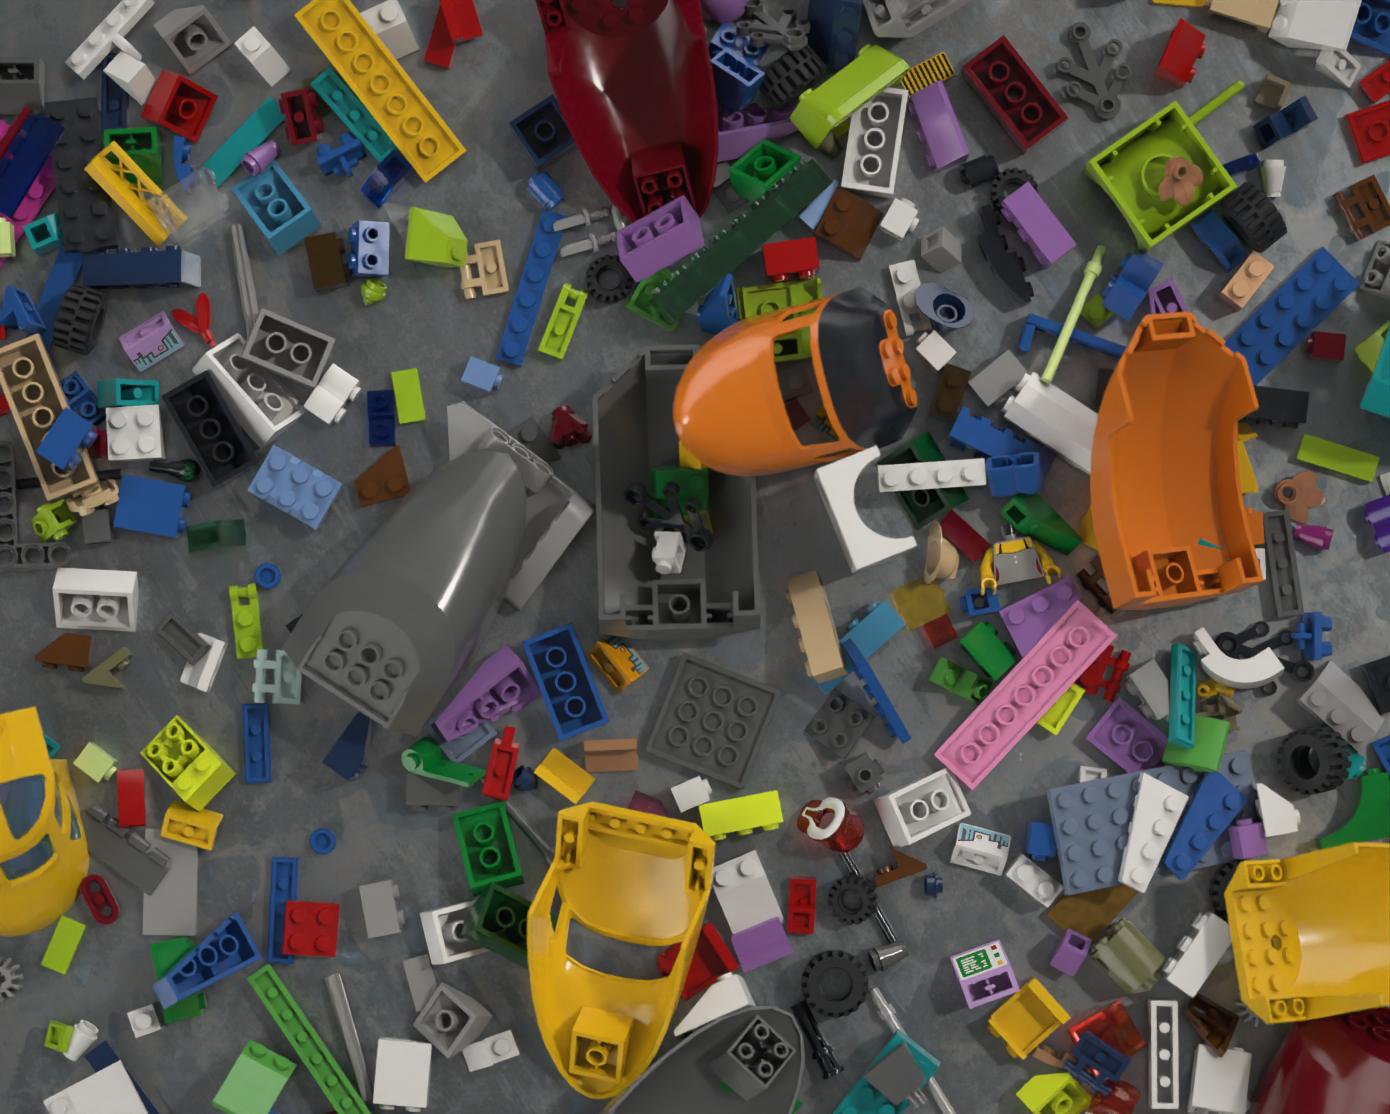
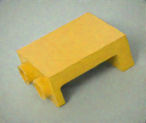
[986,976,1071,1060]

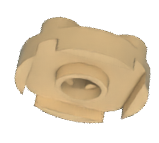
[66,479,119,516]

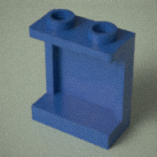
[113,475,192,539]

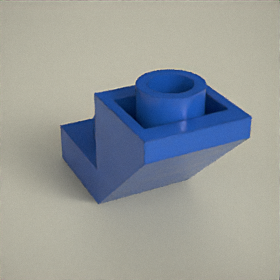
[1190,209,1249,272]

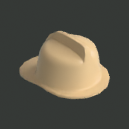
[924,521,959,584]

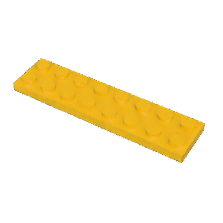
[294,0,467,183]

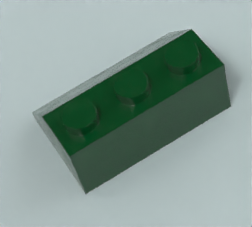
[877,431,969,530]
[460,882,558,969]

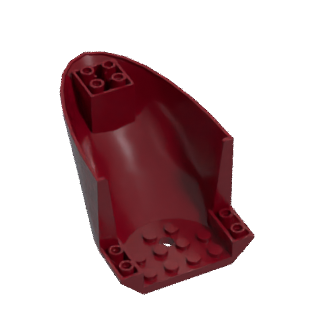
[535,0,719,223]
[1251,1006,1390,1114]

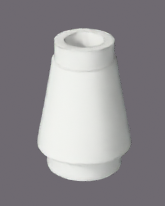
[1260,160,1286,197]
[63,1020,99,1061]

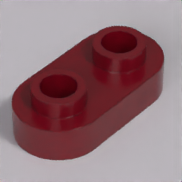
[80,874,120,925]

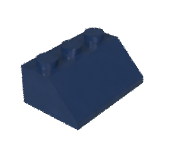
[805,0,863,70]

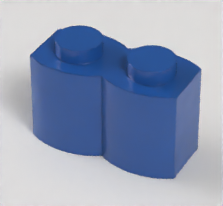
[986,452,1044,497]

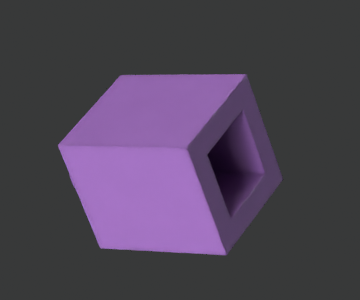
[1228,818,1268,859]
[1049,928,1092,977]

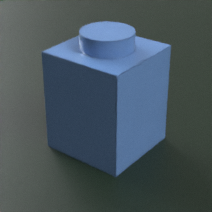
[461,356,504,394]

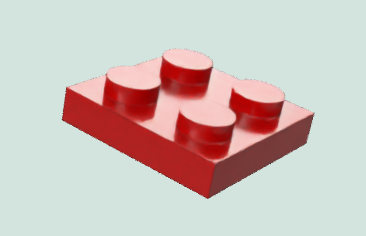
[281,900,340,957]

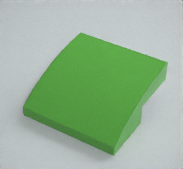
[624,268,699,332]
[1162,715,1231,772]

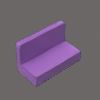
[730,917,793,973]

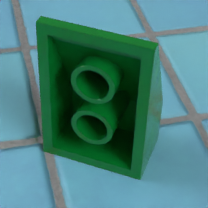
[452,801,525,897]

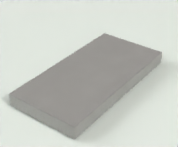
[142,828,199,936]

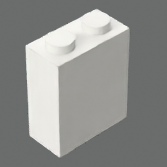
[373,1037,433,1112]
[1187,1042,1252,1114]

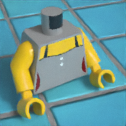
[980,524,1062,595]

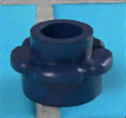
[924,872,943,898]

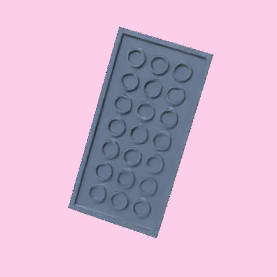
[1046,750,1262,895]

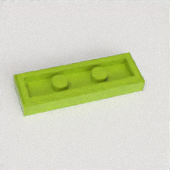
[1295,434,1380,483]

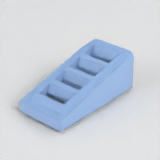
[798,179,839,234]

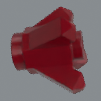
[548,405,592,449]

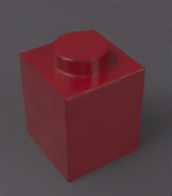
[1305,331,1347,363]

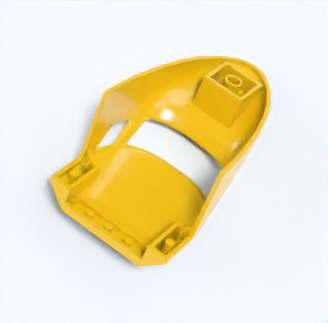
[527,801,716,1099]

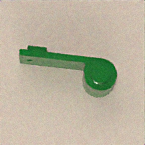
[401,737,486,787]

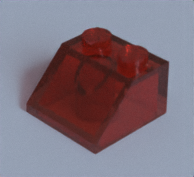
[1066,999,1147,1076]

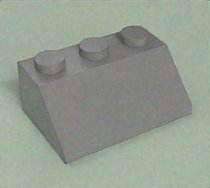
[1295,661,1390,753]

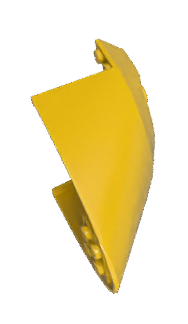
[1224,843,1390,1024]

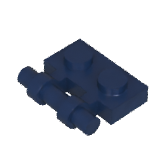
[1062,1029,1131,1097]

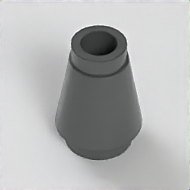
[867,941,909,972]

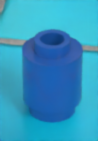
[527,171,566,211]

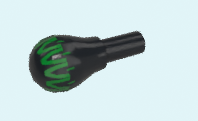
[149,459,200,482]

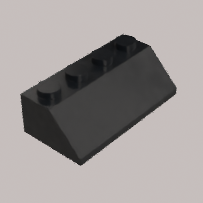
[161,370,259,490]

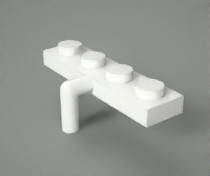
[64,0,155,80]

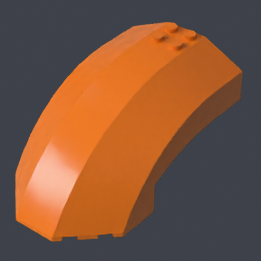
[1090,311,1264,610]

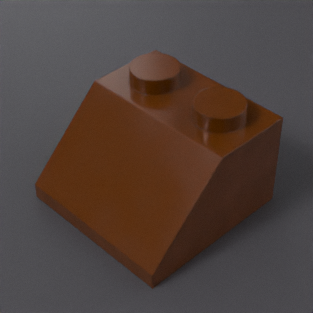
[814,187,884,261]

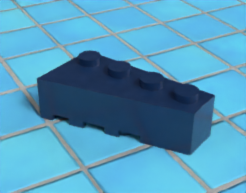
[82,246,201,290]

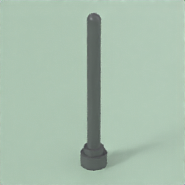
[478,767,555,869]

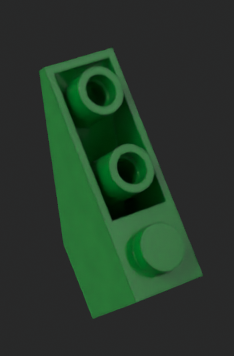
[999,492,1084,556]

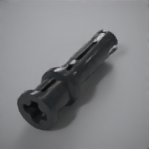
[791,999,845,1080]

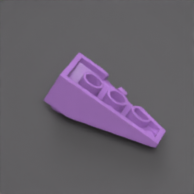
[717,103,799,162]
[435,645,542,742]

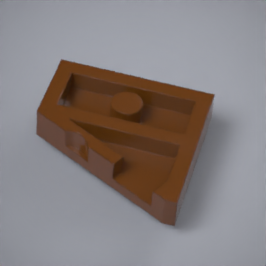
[354,445,411,508]
[1182,992,1240,1058]

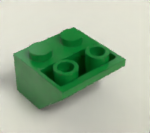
[104,127,163,184]

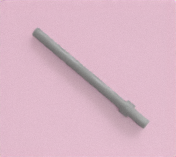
[868,986,956,1114]

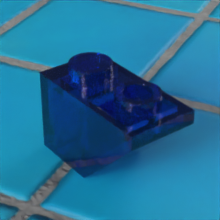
[360,149,416,209]

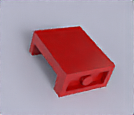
[656,921,739,1002]

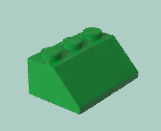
[150,936,207,1024]

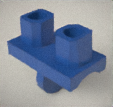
[316,132,367,178]
[1290,612,1332,661]

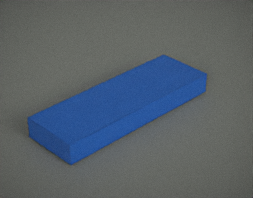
[242,703,272,783]

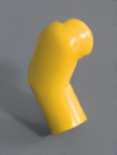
[1196,678,1236,699]

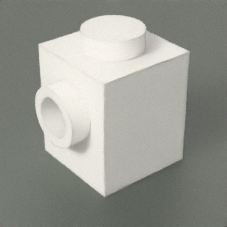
[879,198,919,242]

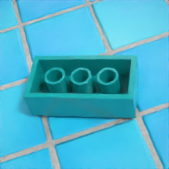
[832,1029,940,1114]

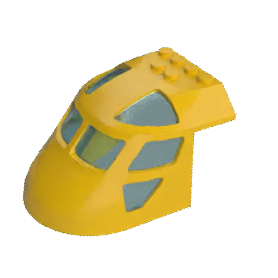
[0,707,90,937]

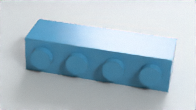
[805,600,906,695]

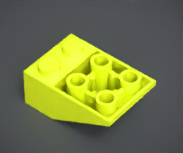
[140,715,236,812]

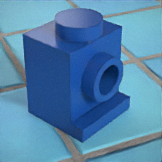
[960,587,1001,618]

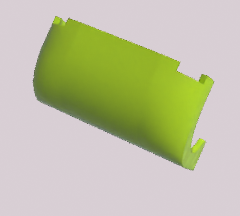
[735,278,822,363]

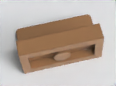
[584,738,638,772]

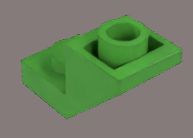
[929,656,993,706]

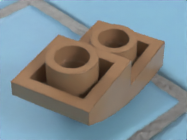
[1030,1045,1089,1071]

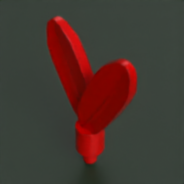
[172,293,216,348]

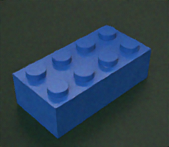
[522,623,610,741]

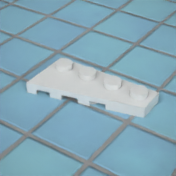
[1118,773,1189,893]

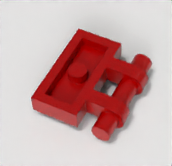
[1074,645,1132,703]

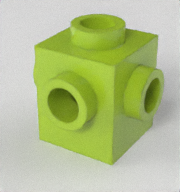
[30,499,77,543]

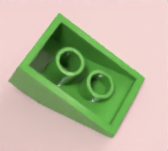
[211,1040,297,1114]

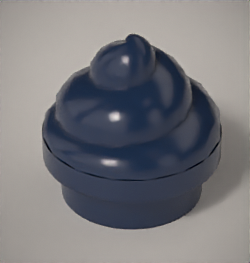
[512,765,538,792]

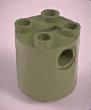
[1088,918,1165,995]

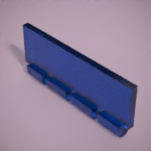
[0,113,66,219]

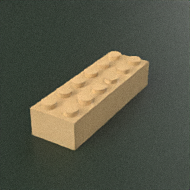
[0,333,100,503]

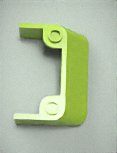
[789,44,910,150]

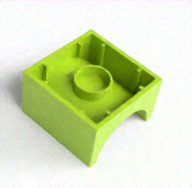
[1083,100,1238,253]

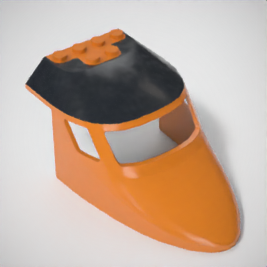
[674,286,918,477]

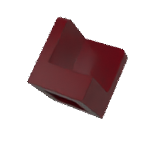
[86,430,108,459]

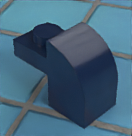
[1253,96,1318,149]

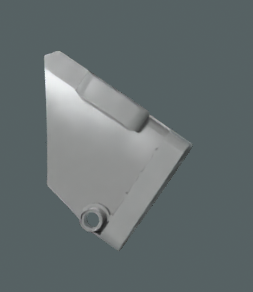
[447,401,596,612]

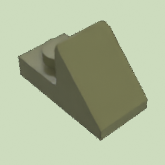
[81,646,134,689]

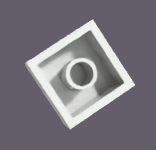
[106,404,166,463]

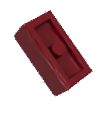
[939,510,991,565]

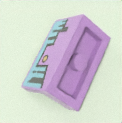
[119,310,184,372]

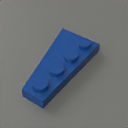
[841,638,912,744]
[1160,771,1249,881]

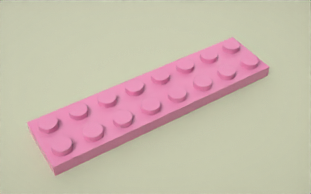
[934,599,1117,790]

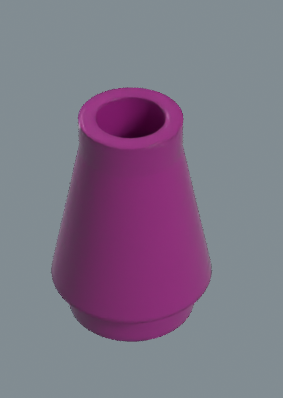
[1293,524,1334,551]

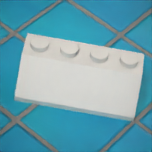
[841,87,909,199]
[192,333,307,449]

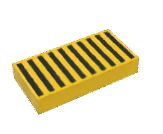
[900,51,956,99]

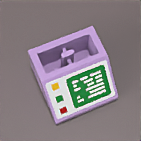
[949,939,1020,1009]

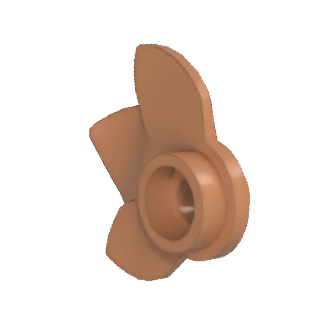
[1159,157,1203,207]
[1274,471,1327,523]

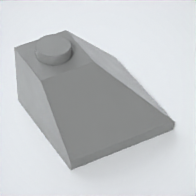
[154,5,232,75]
[413,983,493,1059]

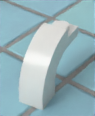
[1192,627,1284,689]

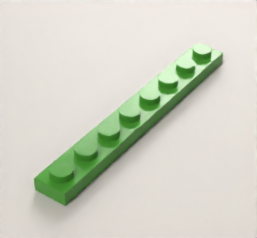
[247,963,372,1114]

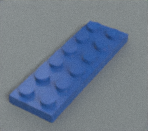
[1224,247,1360,386]

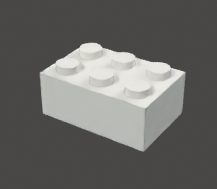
[1161,911,1232,997]

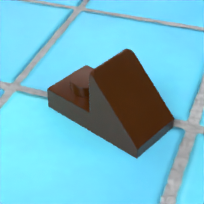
[873,847,928,887]

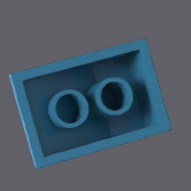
[231,160,322,255]

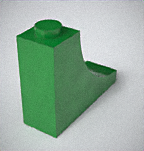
[1315,767,1390,849]

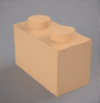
[1217,251,1274,312]

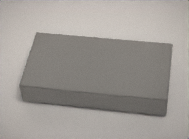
[402,953,438,1012]

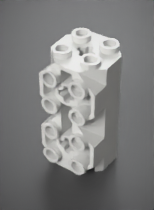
[1001,372,1098,475]

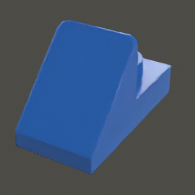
[0,285,47,335]

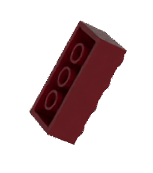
[960,35,1069,155]

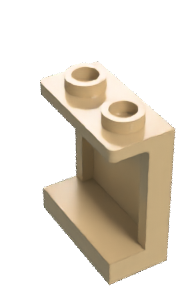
[1205,0,1279,33]

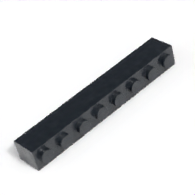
[1092,368,1310,429]

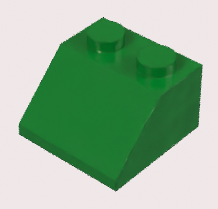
[728,139,802,202]
[649,465,709,518]
[956,620,1017,682]

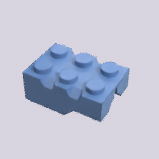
[247,444,344,531]

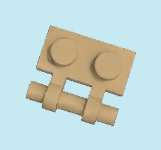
[460,239,510,300]

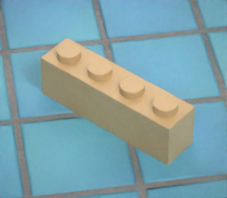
[785,570,848,684]

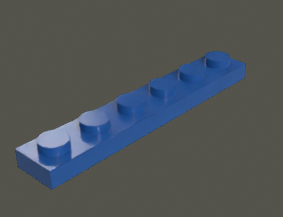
[496,209,568,367]

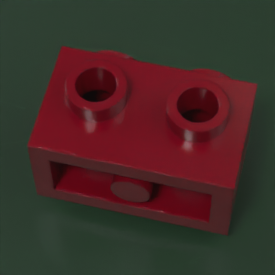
[279,86,324,146]

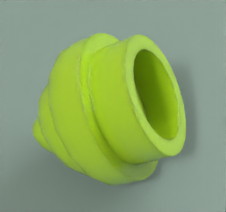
[361,277,387,305]

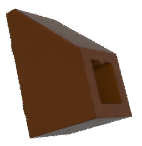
[35,633,96,672]

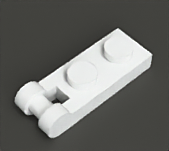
[888,260,932,337]

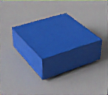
[1017,324,1036,354]

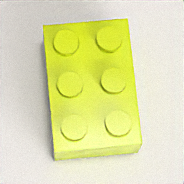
[699,790,784,841]

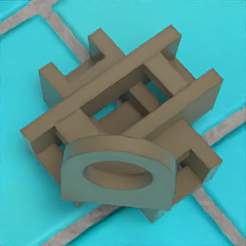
[1195,694,1243,731]

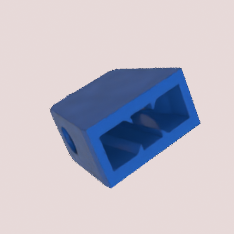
[711,47,765,113]

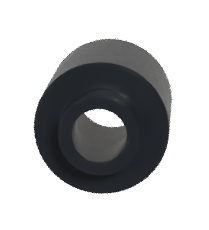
[959,155,1000,189]

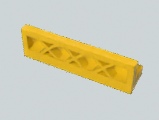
[84,141,187,246]

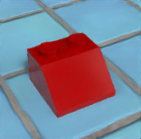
[1153,18,1207,88]
[141,69,218,143]

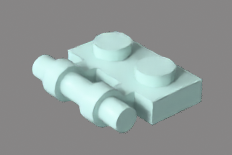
[252,649,302,704]

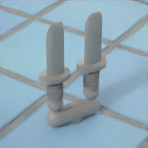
[553,204,627,257]

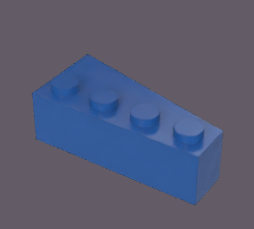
[946,406,1057,480]
[152,911,262,1010]

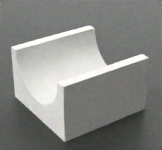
[813,445,917,575]

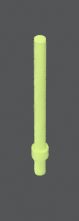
[1041,245,1107,384]

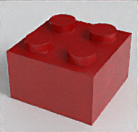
[761,237,820,284]

